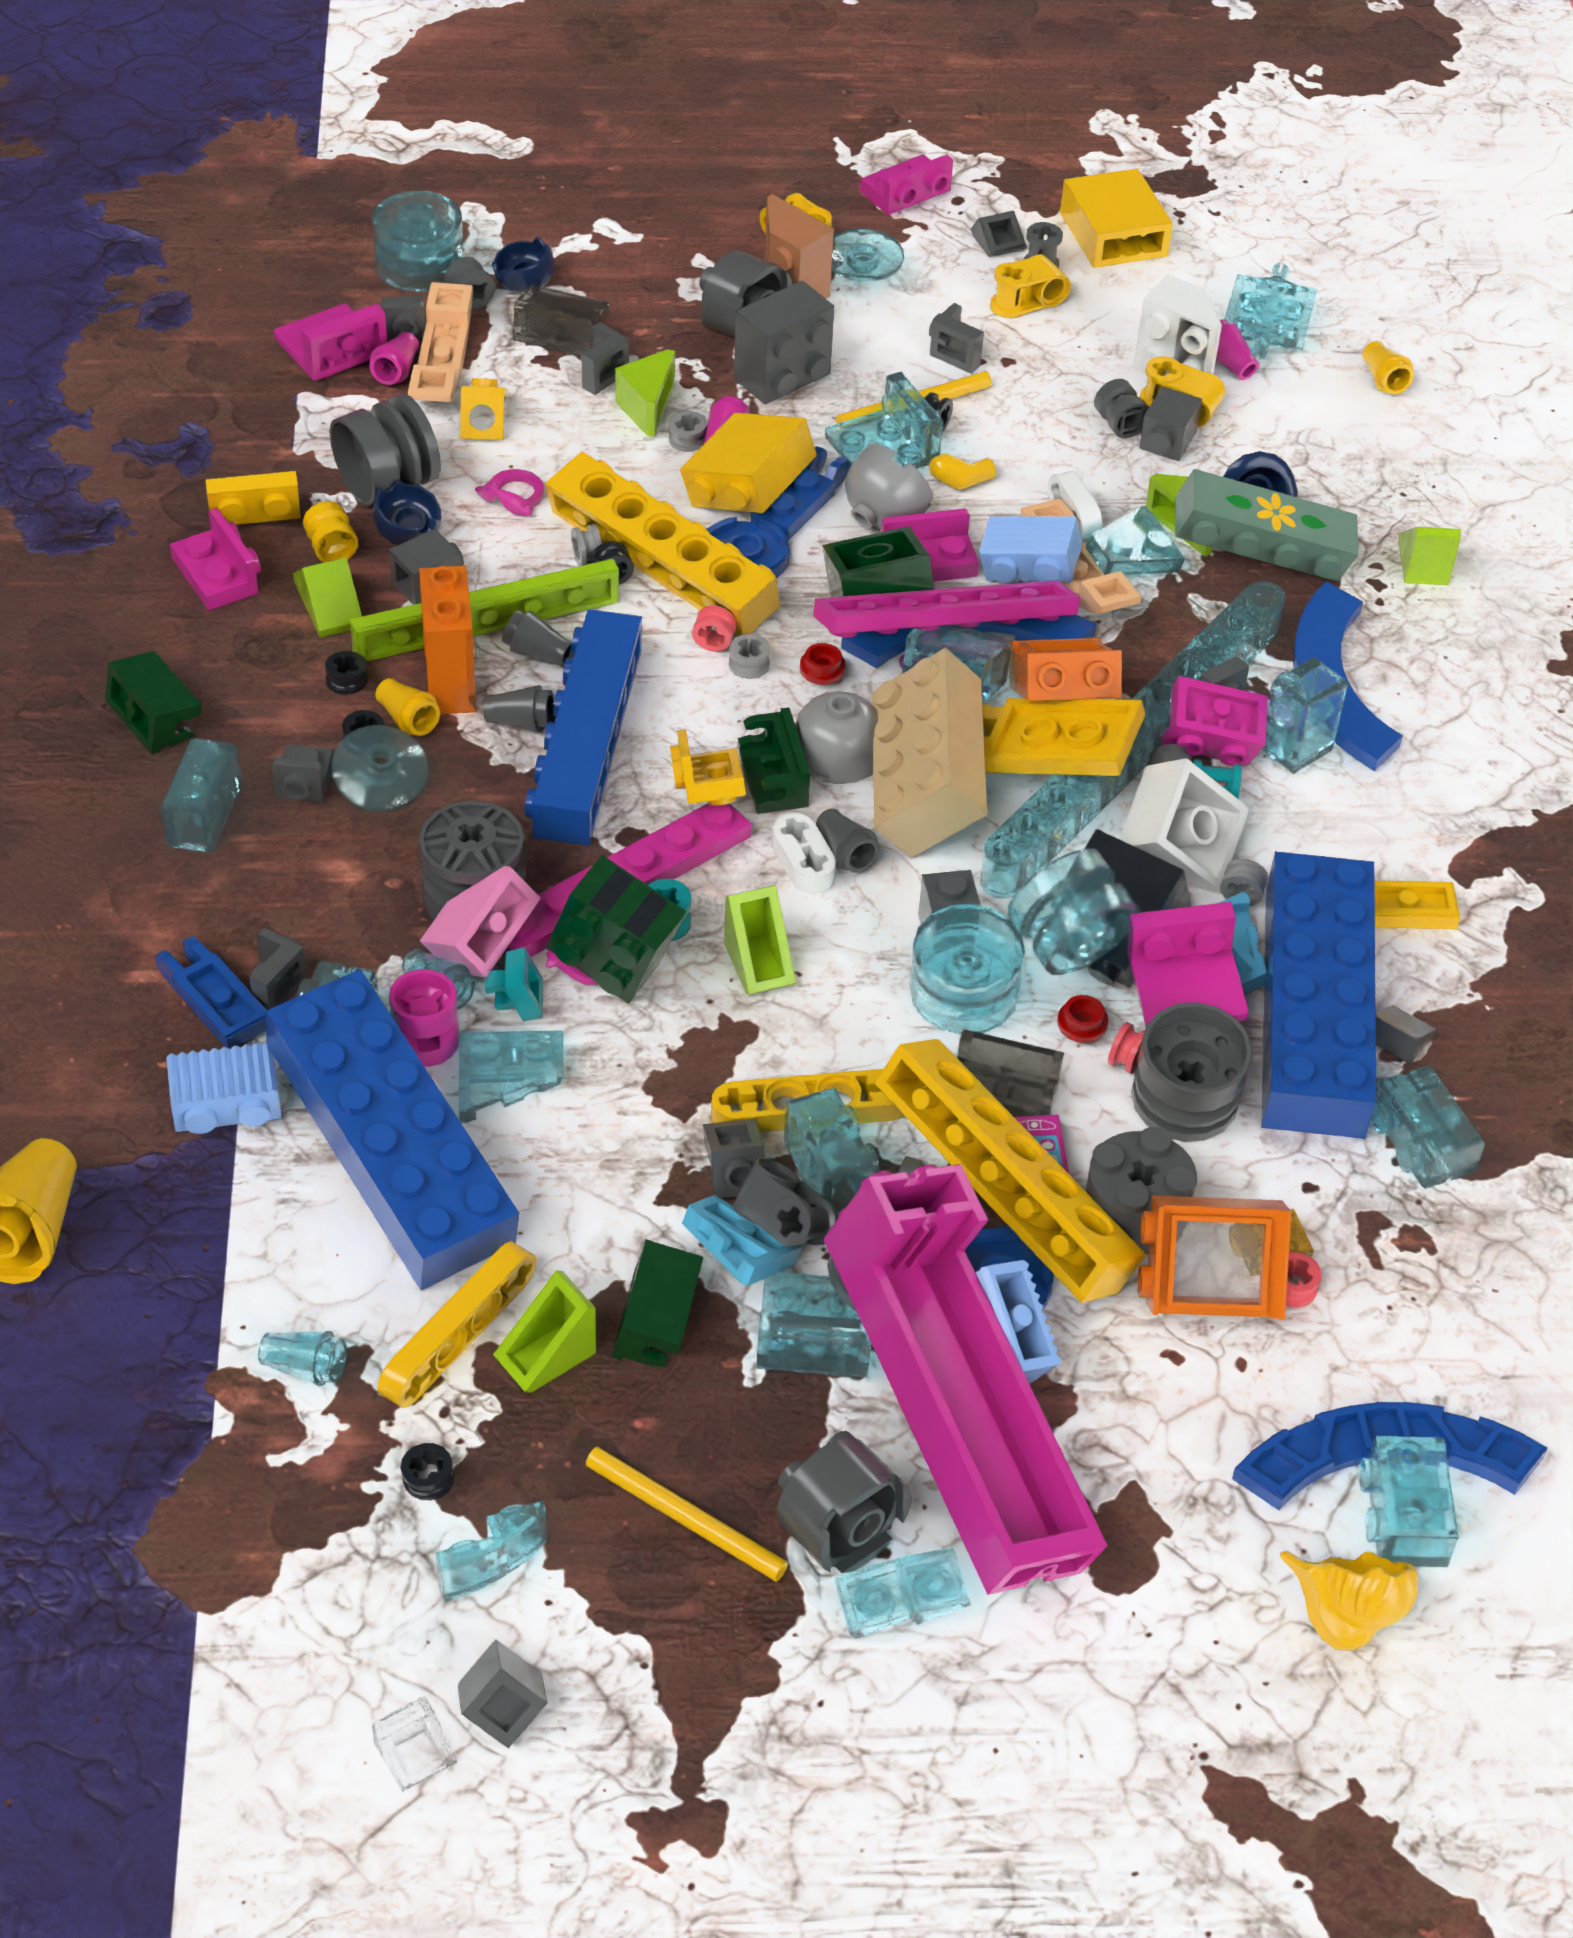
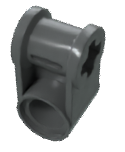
[733,1157,839,1246]

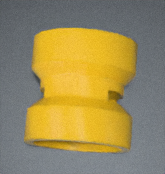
[303,501,358,563]

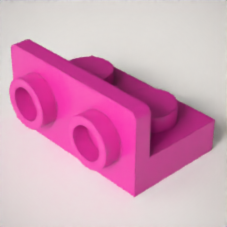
[860,154,953,215]
[169,508,261,611]
[881,508,979,582]
[1161,676,1268,766]

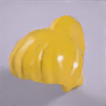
[1279,1550,1418,1651]

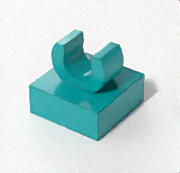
[484,947,543,1022]

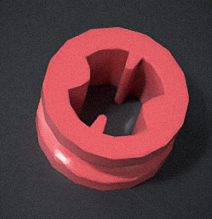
[692,605,737,652]
[1108,1022,1145,1074]
[1286,1252,1322,1308]

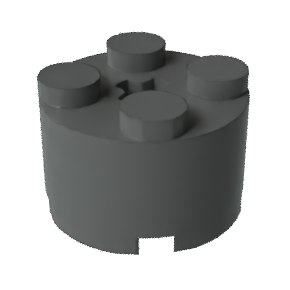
[699,249,793,339]
[1085,1127,1197,1255]
[777,1430,912,1573]

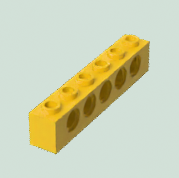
[545,451,780,636]
[874,1039,1147,1303]

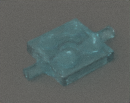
[1224,263,1317,359]

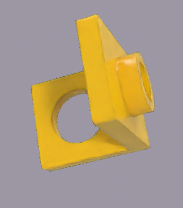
[460,378,508,440]

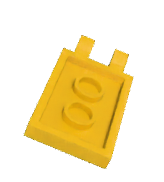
[982,698,1145,776]

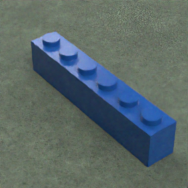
[525,609,642,846]

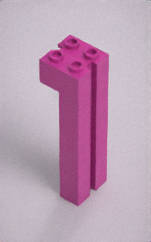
[823,1164,1108,1595]

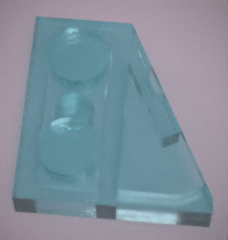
[1085,506,1185,575]
[459,1030,564,1123]

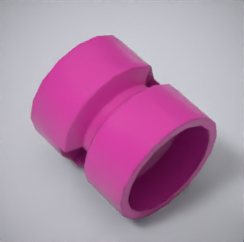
[389,969,459,1067]

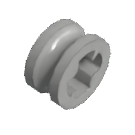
[669,411,707,452]
[571,524,602,567]
[729,634,771,679]
[1220,859,1268,906]

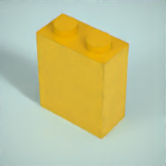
[1060,168,1173,268]
[680,413,817,513]

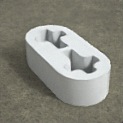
[1048,471,1102,540]
[772,813,836,894]

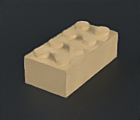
[872,647,987,858]

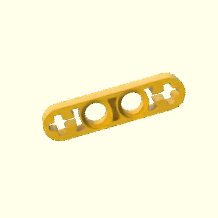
[711,1069,905,1132]
[377,1241,537,1408]

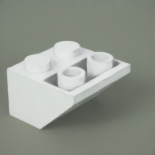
[1133,274,1222,375]

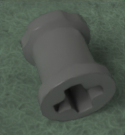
[1024,222,1063,268]

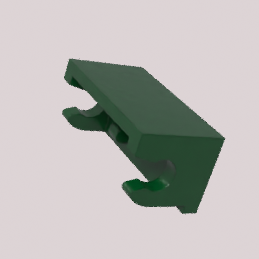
[105,651,202,754]
[737,707,811,814]
[611,1239,703,1367]

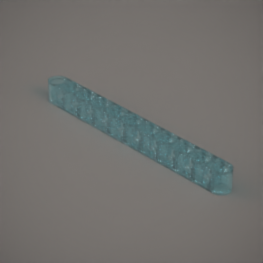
[980,581,1286,898]

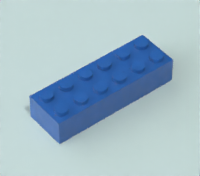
[1261,851,1376,1139]
[266,969,520,1290]

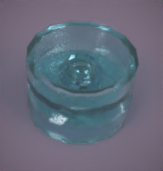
[372,191,464,292]
[1007,849,1141,975]
[910,903,1025,1035]

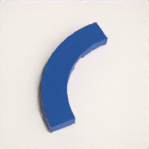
[1293,581,1403,771]
[841,614,1096,669]
[1232,1402,1547,1510]

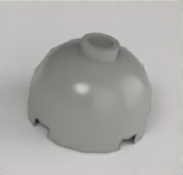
[845,444,933,530]
[795,691,878,784]

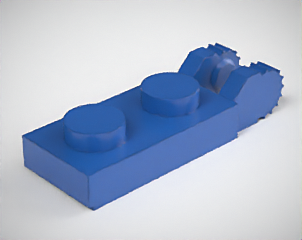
[751,446,850,540]
[155,936,267,1049]

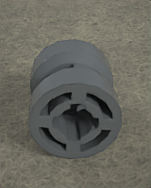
[1094,379,1149,438]

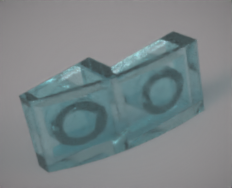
[436,1501,547,1603]
[834,1548,971,1639]

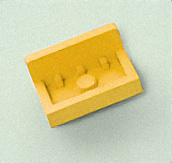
[205,471,301,525]
[669,729,746,805]

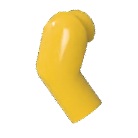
[929,454,996,490]

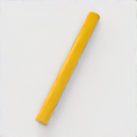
[835,371,992,432]
[585,1446,788,1582]

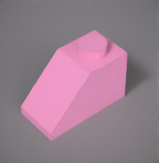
[420,866,541,978]

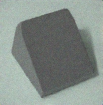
[971,210,1027,257]
[1376,1005,1437,1064]

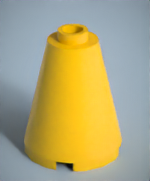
[0,1138,77,1284]

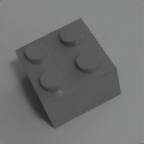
[734,280,834,405]

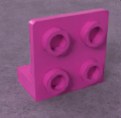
[274,303,387,381]
[1127,902,1248,1027]

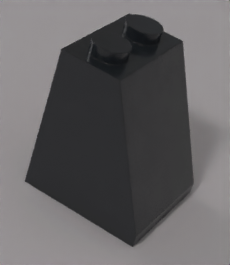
[1038,829,1191,988]

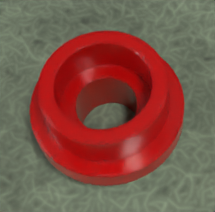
[799,643,846,685]
[1057,995,1109,1043]

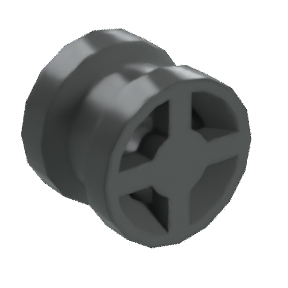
[444,257,496,310]

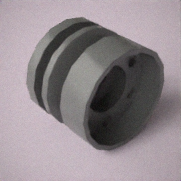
[329,393,441,507]
[419,800,526,920]
[1131,1002,1252,1142]

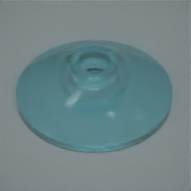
[831,228,904,281]
[331,725,428,812]

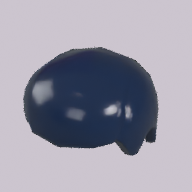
[492,237,554,294]
[373,480,441,545]

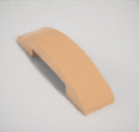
[408,282,473,402]
[1021,498,1141,614]

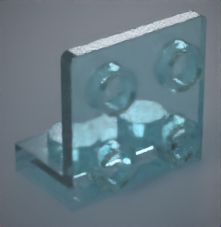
[825,371,943,469]
[756,1272,871,1378]

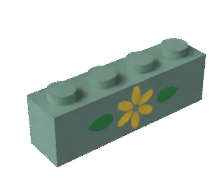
[1175,469,1358,582]

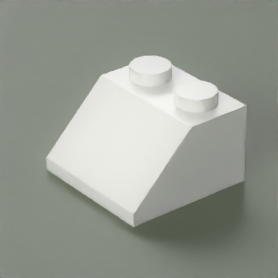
[1119,758,1250,892]

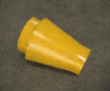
[1362,341,1414,394]
[375,678,440,736]

